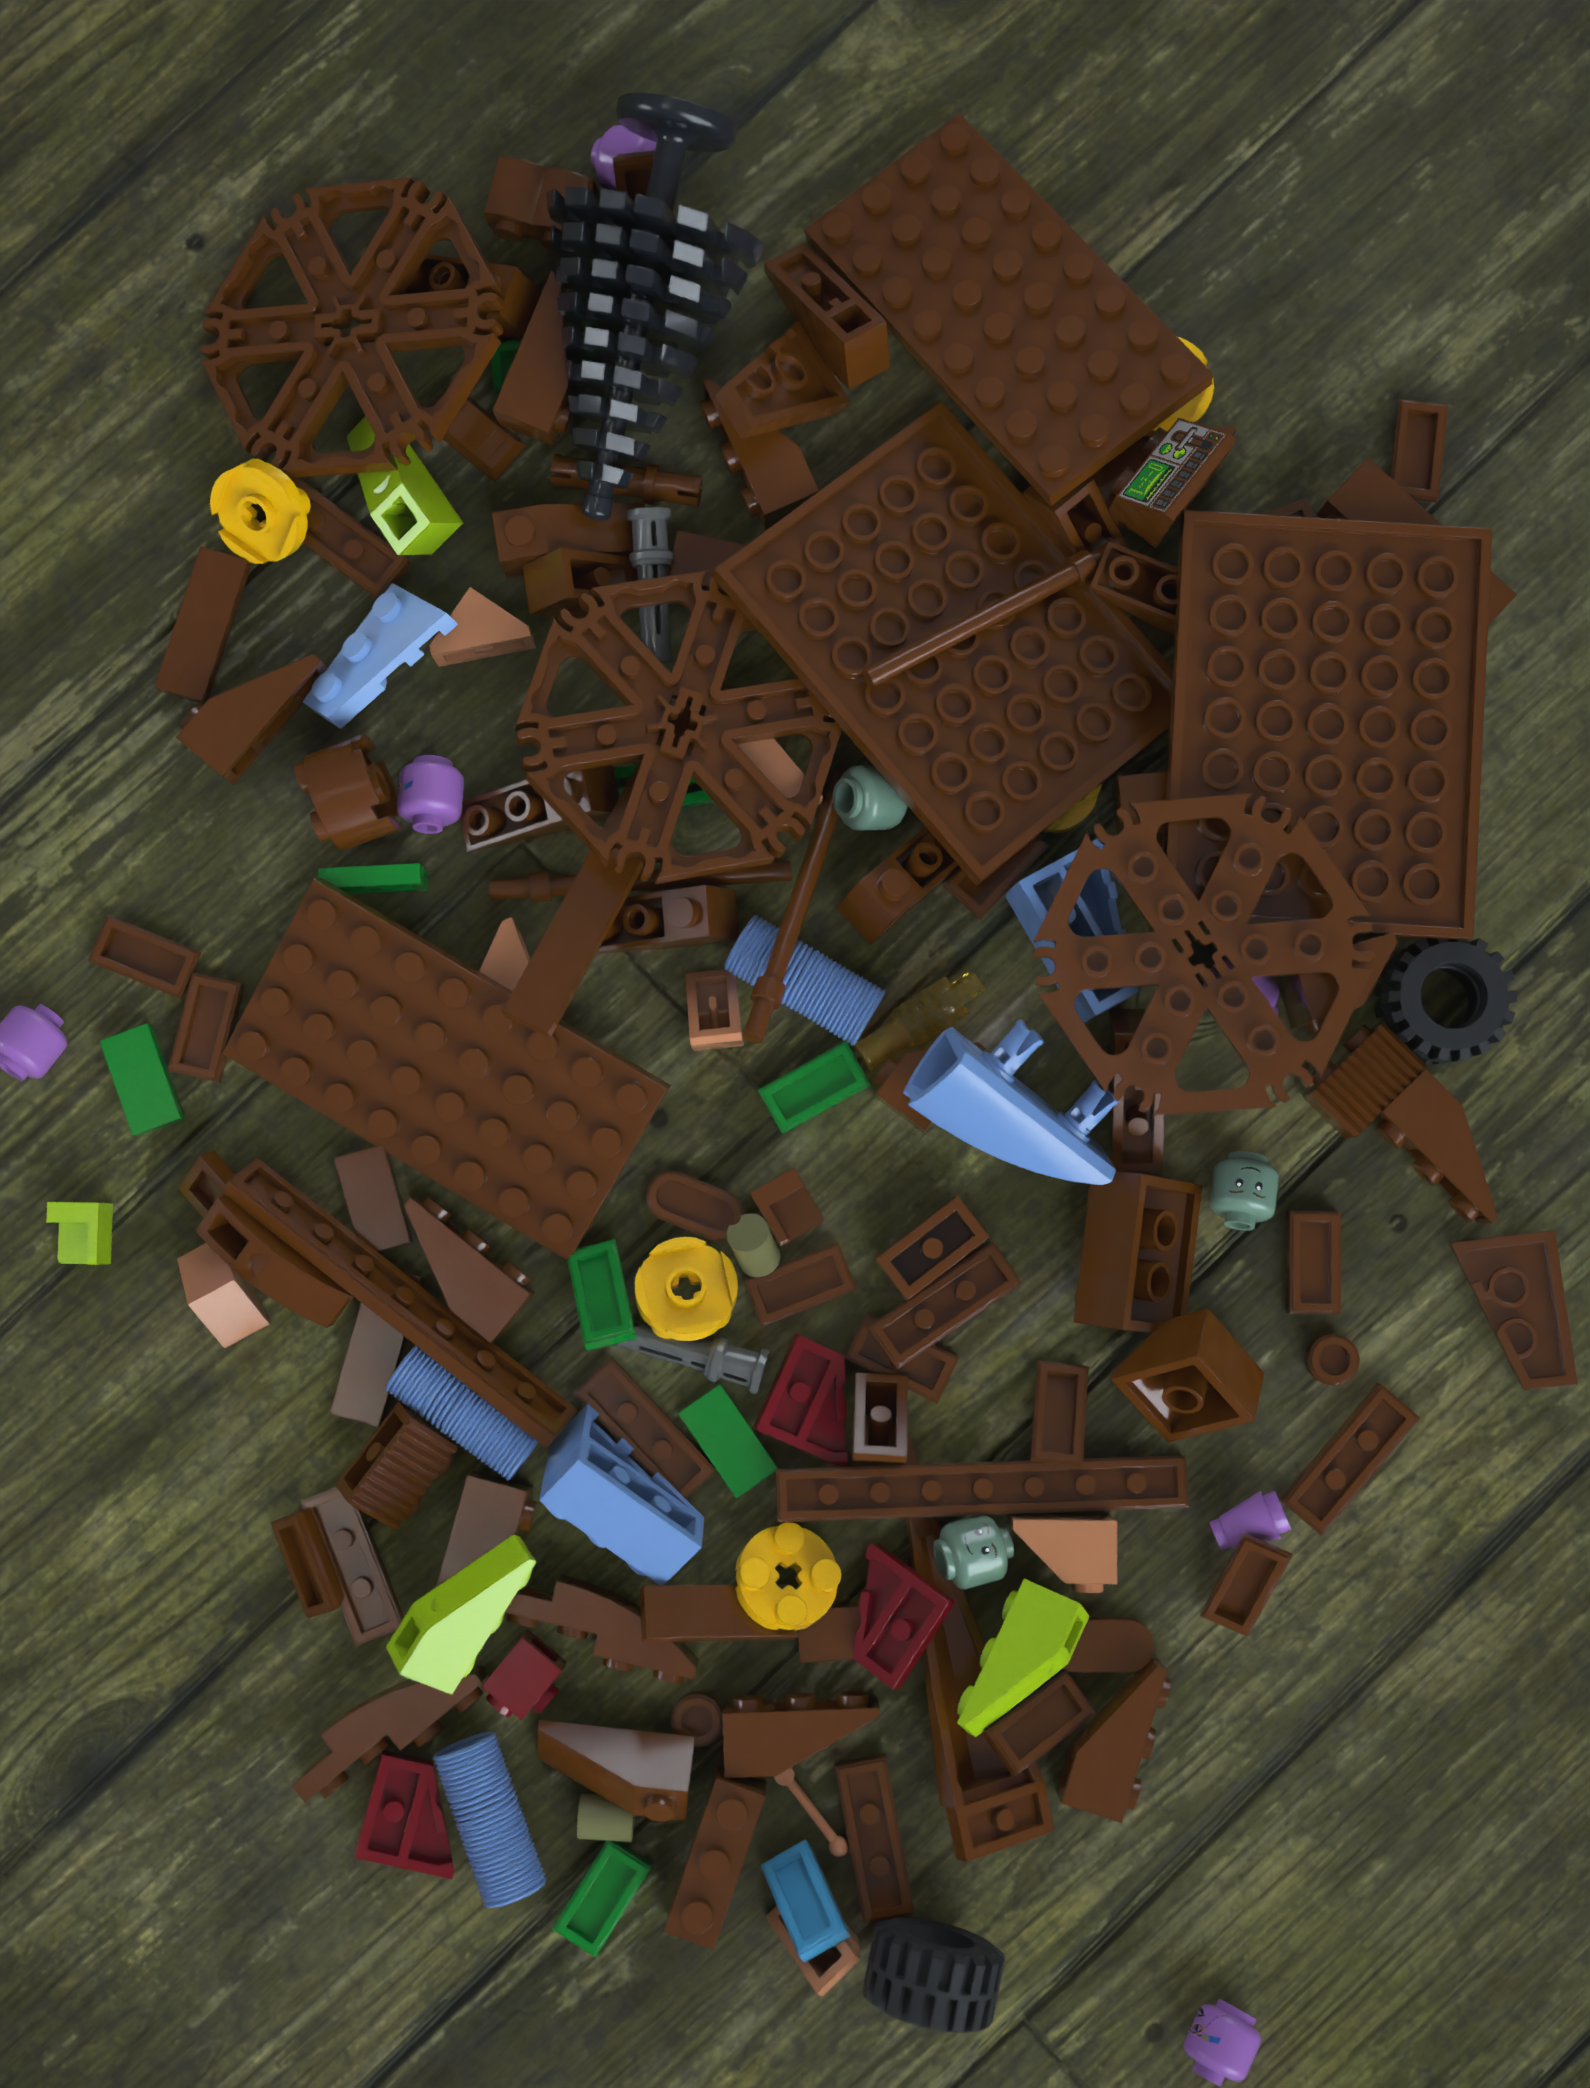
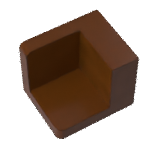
[750,1167,823,1247]

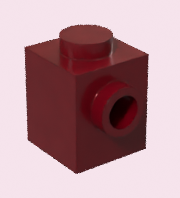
[481,1629,567,1721]

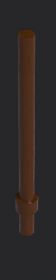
[862,537,1128,688]
[743,770,844,1043]
[489,861,792,902]

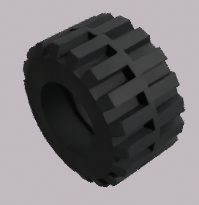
[1374,938,1517,1065]
[862,1917,1005,2033]

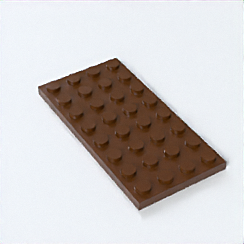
[804,113,1213,506]
[222,877,671,1260]

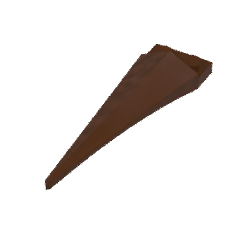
[900,1433,1055,1862]

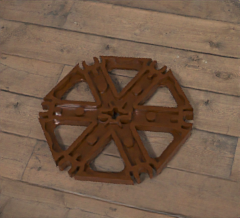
[200,177,505,478]
[515,570,842,884]
[1033,793,1375,1116]

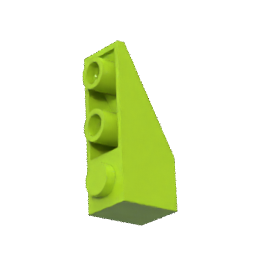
[346,416,463,555]
[386,1534,536,1695]
[957,1579,1090,1737]

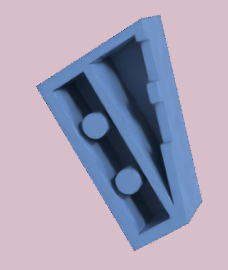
[1005,839,1139,1023]
[539,1403,704,1585]

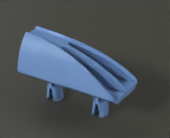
[903,1019,1119,1185]

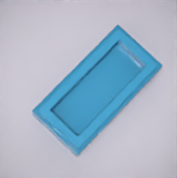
[760,1839,851,1963]

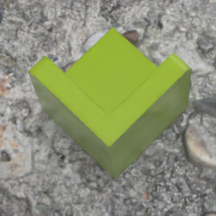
[46,1202,113,1265]

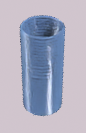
[724,914,886,1046]
[385,1345,539,1481]
[433,1731,547,1908]

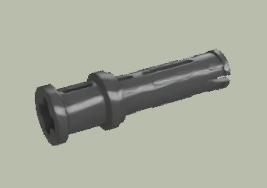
[626,507,674,663]
[612,1318,770,1395]

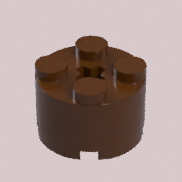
[294,734,403,851]

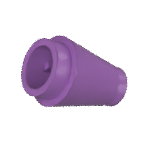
[1210,1490,1291,1551]

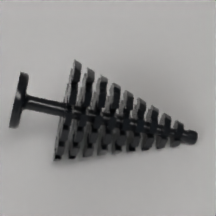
[546,93,764,521]

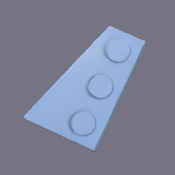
[302,583,458,729]

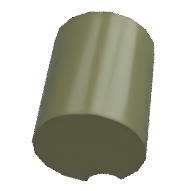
[726,1213,781,1277]
[577,1793,635,1842]

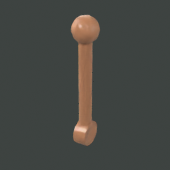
[774,1767,849,1857]

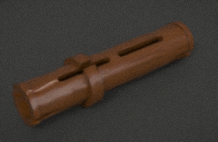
[550,453,703,508]

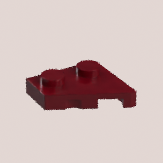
[753,1333,848,1467]
[852,1543,956,1690]
[354,1750,454,1879]

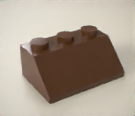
[1074,1171,1202,1333]

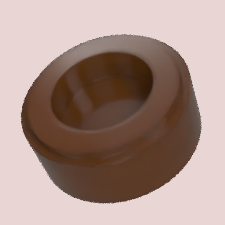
[1305,1333,1360,1386]
[671,1691,723,1747]

